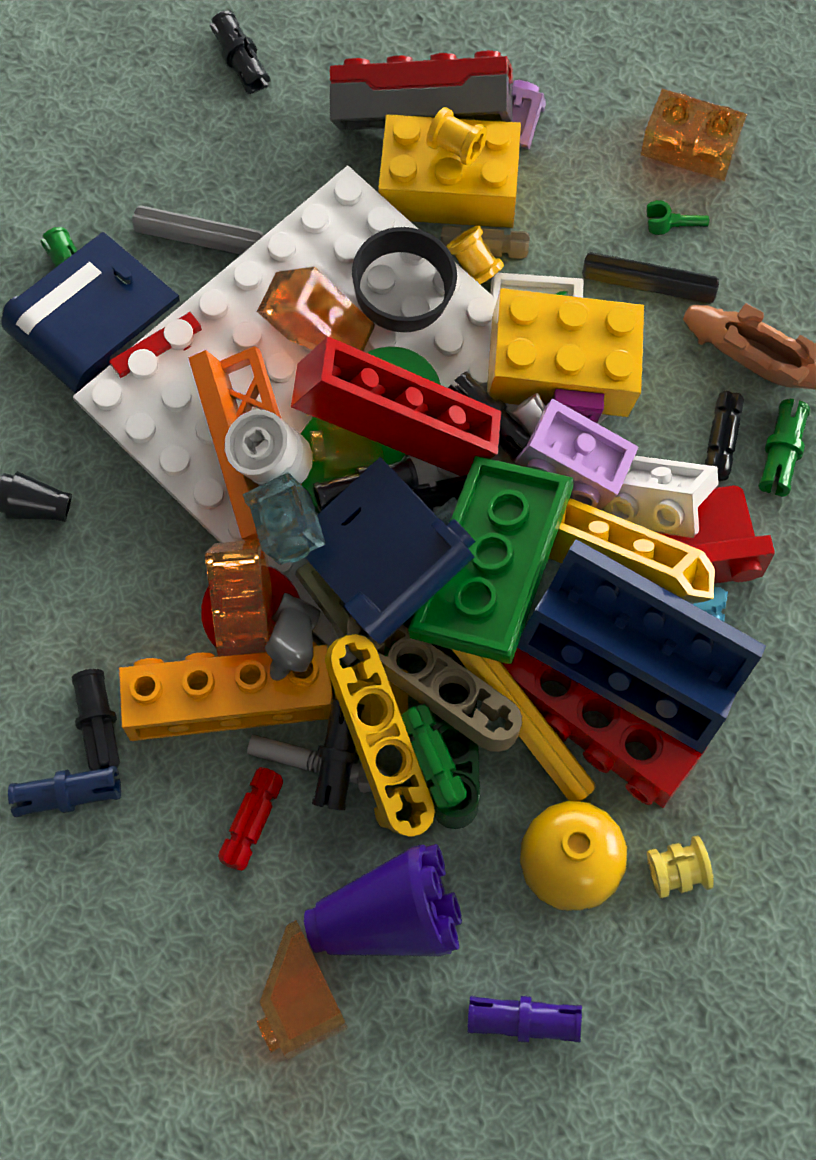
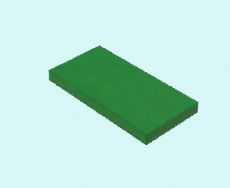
[408,456,573,664]

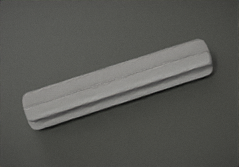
[132,206,263,255]

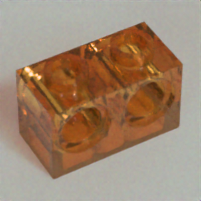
[640,89,747,181]
[205,539,276,657]

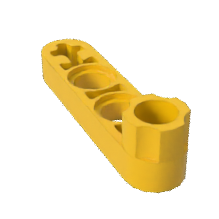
[325,634,435,837]

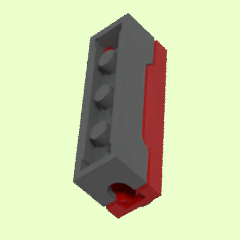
[330,50,513,130]

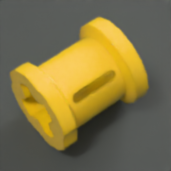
[426,107,487,166]
[446,225,504,285]

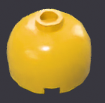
[520,801,627,911]

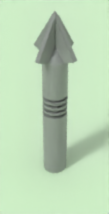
[247,735,398,793]

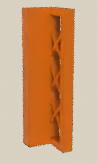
[188,346,312,549]

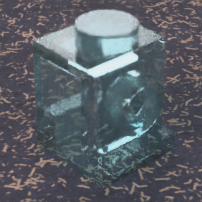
[243,472,325,565]

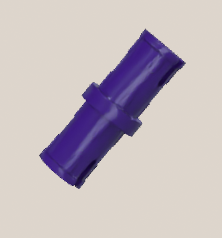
[468,996,582,1043]

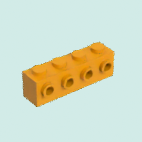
[119,642,333,741]

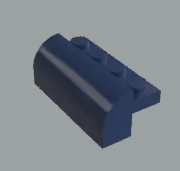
[517,539,766,753]

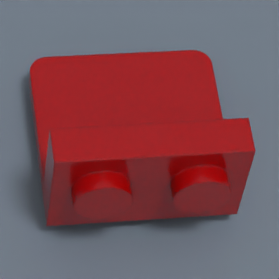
[656,485,775,584]

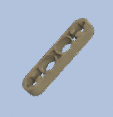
[347,616,522,752]

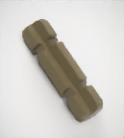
[441,225,530,259]

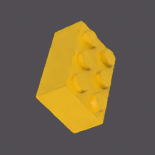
[378,114,521,228]
[487,288,644,417]

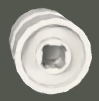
[224,410,313,493]

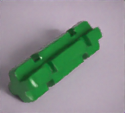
[401,704,467,809]

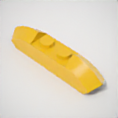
[549,498,715,604]

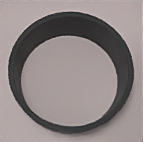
[352,227,457,332]

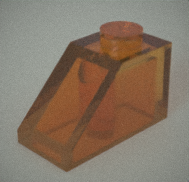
[257,266,375,351]
[257,920,348,1060]

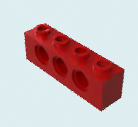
[503,648,707,808]

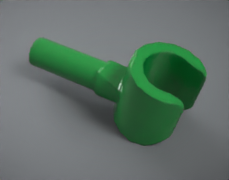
[646,200,710,235]

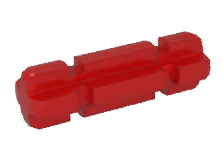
[218,767,283,871]

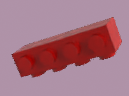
[291,336,501,476]

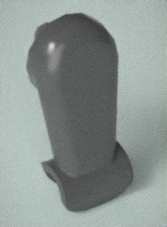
[265,593,321,681]

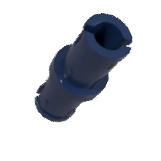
[8,765,121,817]

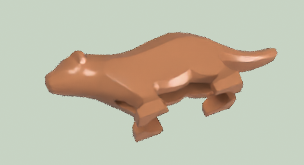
[683,303,816,390]

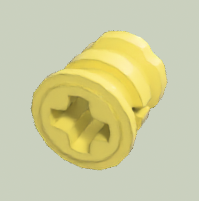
[647,835,713,898]

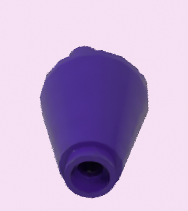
[304,844,462,956]

